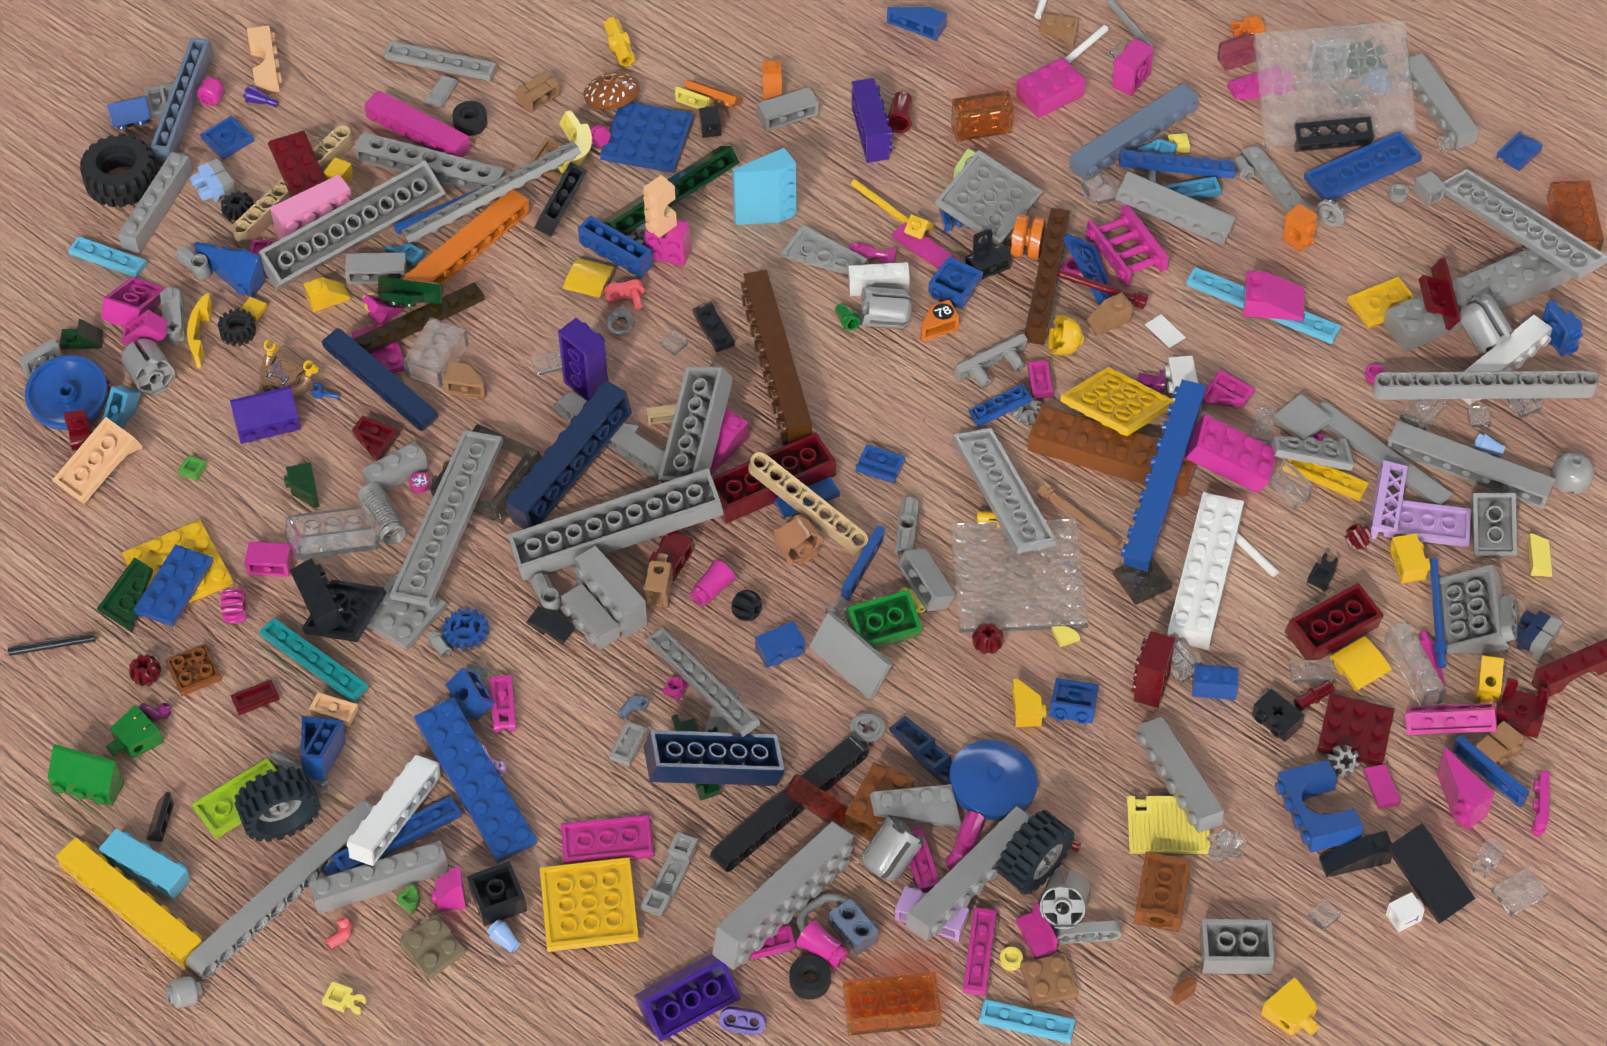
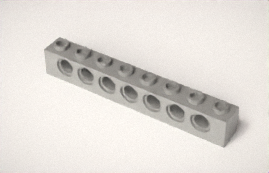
[354,132,506,198]

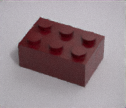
[1131,631,1176,708]

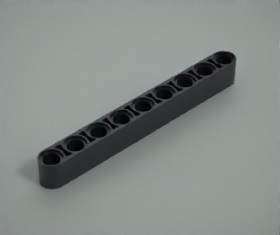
[710,736,869,872]

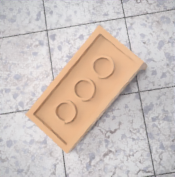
[52,417,142,504]

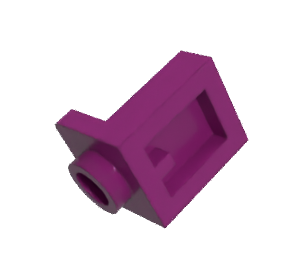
[1137,370,1167,393]

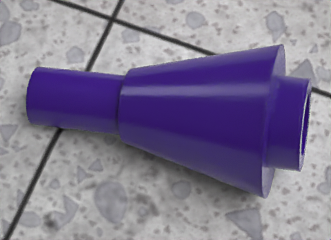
[243,85,279,108]

